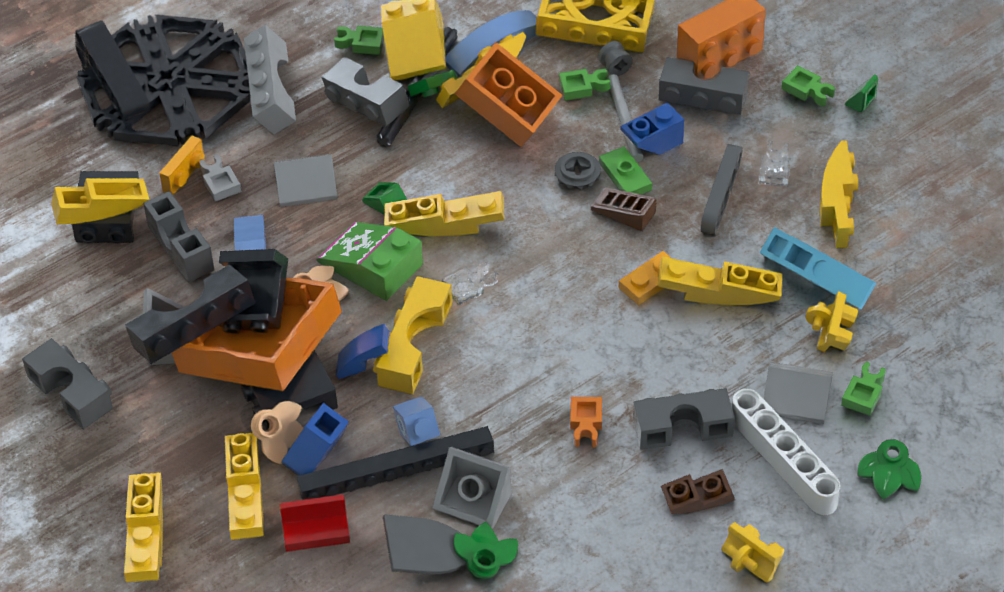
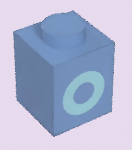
[393,396,440,446]

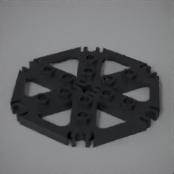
[77,14,251,146]

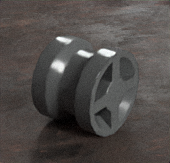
[598,41,633,76]

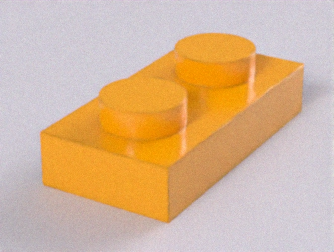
[159,136,205,195]
[618,251,671,306]

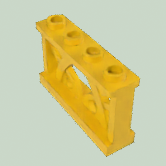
[536,0,655,53]

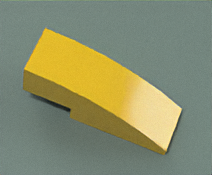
[51,178,149,225]

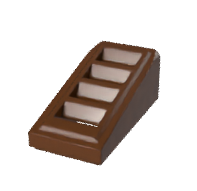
[591,187,656,231]

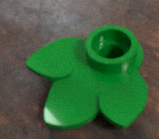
[857,439,922,499]
[453,522,518,579]

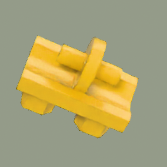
[805,291,858,353]
[721,522,785,583]

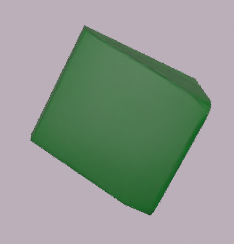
[845,74,878,113]
[362,182,407,215]

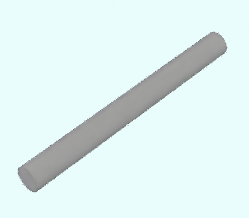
[607,74,643,162]

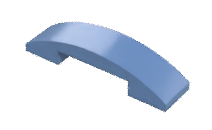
[445,10,537,78]

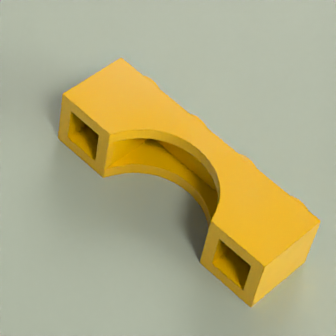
[373,276,452,395]

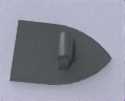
[383,514,467,574]

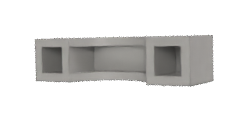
[244,25,296,134]

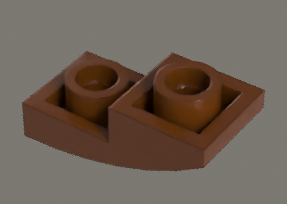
[661,469,735,514]

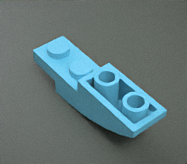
[759,227,877,310]

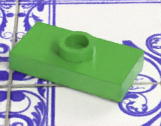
[599,146,652,194]

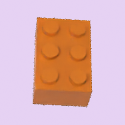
[677,0,766,80]
[455,42,563,147]

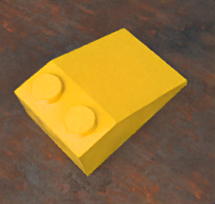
[381,0,446,81]

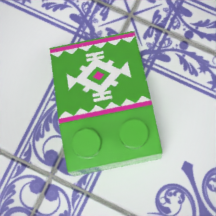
[317,222,423,301]

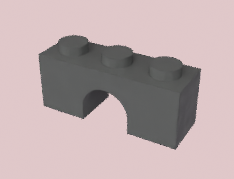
[322,57,410,126]
[658,57,750,115]
[143,191,215,283]
[22,338,113,430]
[633,388,735,450]

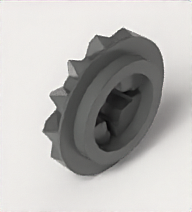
[555,152,601,191]

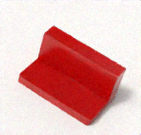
[280,495,350,552]

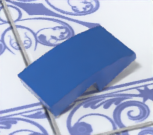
[336,324,390,379]

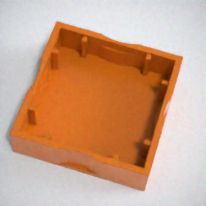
[172,278,342,391]

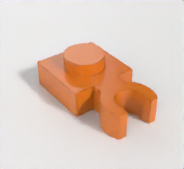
[570,397,602,447]

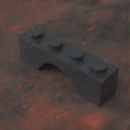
[125,265,256,364]

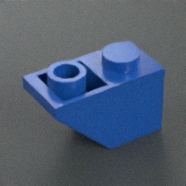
[621,102,684,155]
[281,403,349,476]

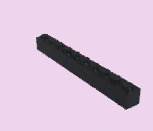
[296,426,494,500]

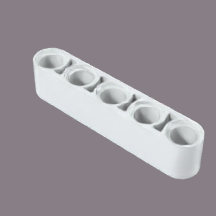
[732,389,841,515]

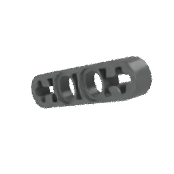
[701,144,743,235]

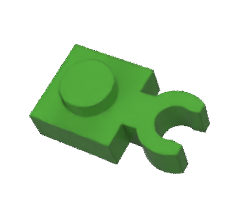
[334,25,384,55]
[781,65,835,106]
[559,69,610,100]
[841,362,886,416]

